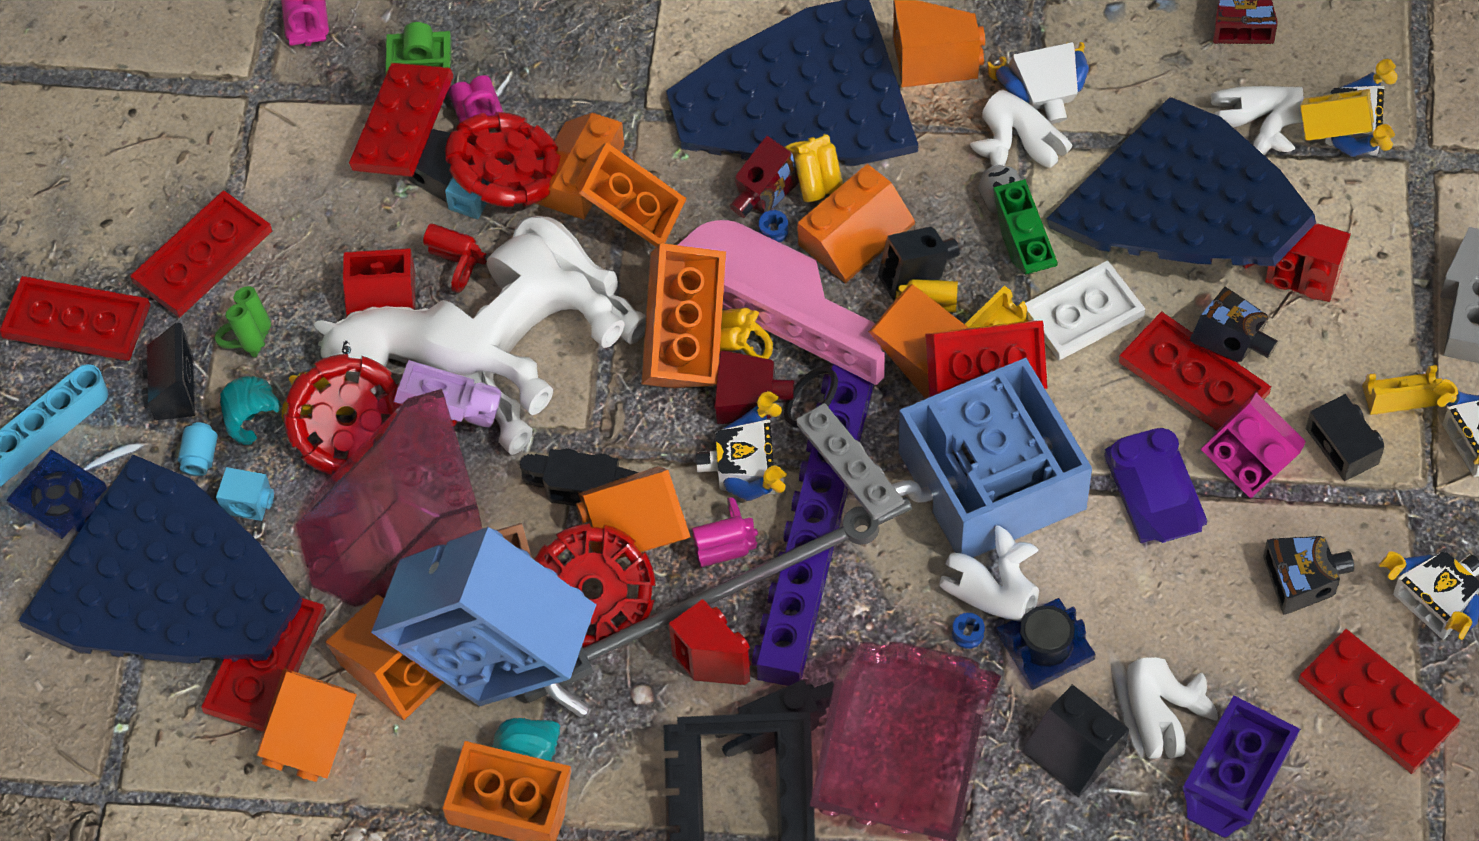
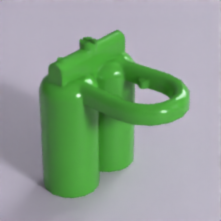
[215,286,272,358]

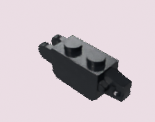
[519,448,639,506]
[715,680,840,757]

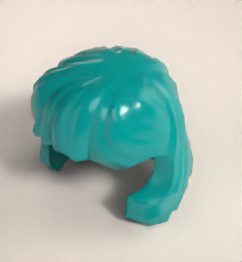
[220,376,282,445]
[492,718,560,761]

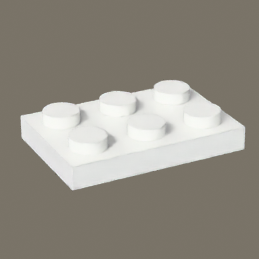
[1025,260,1145,360]

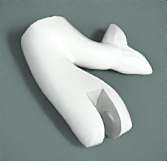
[1211,86,1304,155]
[970,90,1072,168]
[939,525,1039,622]
[1127,658,1218,759]

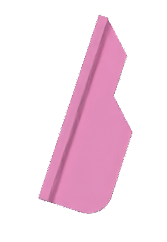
[678,220,885,385]

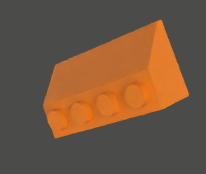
[641,243,726,388]

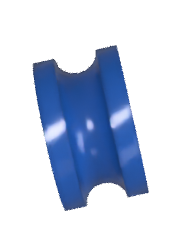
[759,210,788,242]
[952,613,985,649]

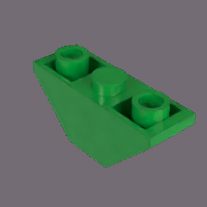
[993,179,1058,275]

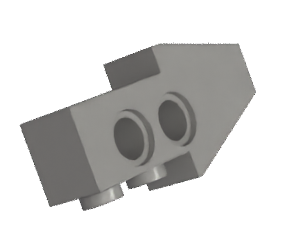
[1440,227,1479,363]

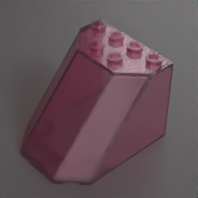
[296,389,483,607]
[810,642,1002,841]

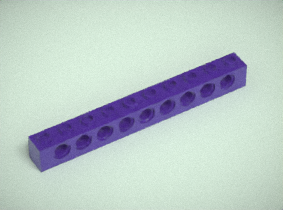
[752,364,874,686]

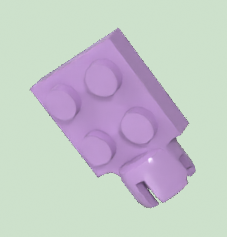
[394,360,501,427]

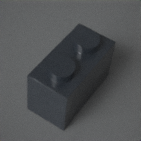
[1306,394,1385,482]

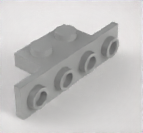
[797,403,904,519]

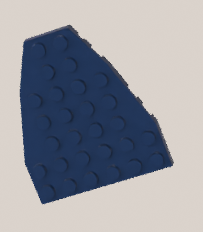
[666,0,919,166]
[1046,97,1316,266]
[18,455,302,663]

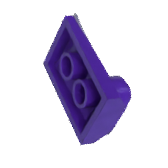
[1104,428,1207,543]
[1183,695,1300,838]

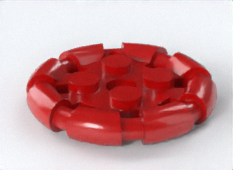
[445,112,561,207]
[283,354,409,476]
[534,523,656,648]

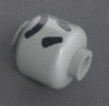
[978,165,1021,214]

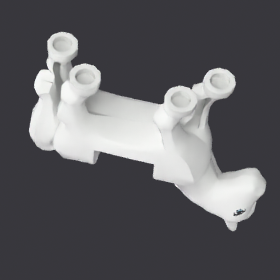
[314,216,646,455]

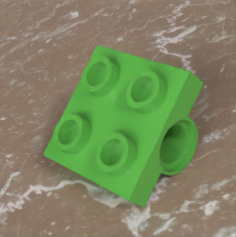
[386,22,452,88]

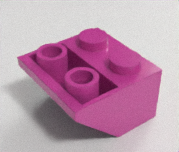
[1201,393,1306,499]

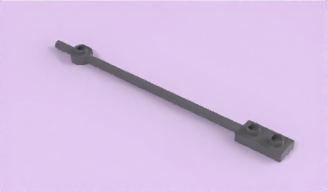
[524,497,912,703]

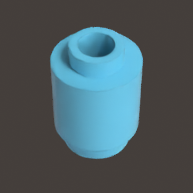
[178,422,218,476]

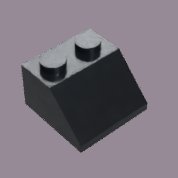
[142,323,195,421]
[1023,684,1129,797]

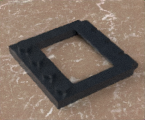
[663,712,816,841]

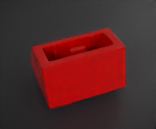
[1265,223,1351,303]
[343,248,416,318]
[669,599,751,685]

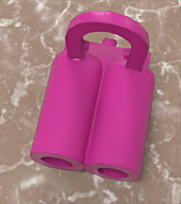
[281,0,329,46]
[448,75,503,130]
[692,497,758,568]

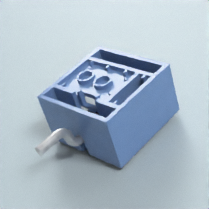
[892,358,1092,558]
[371,527,596,717]

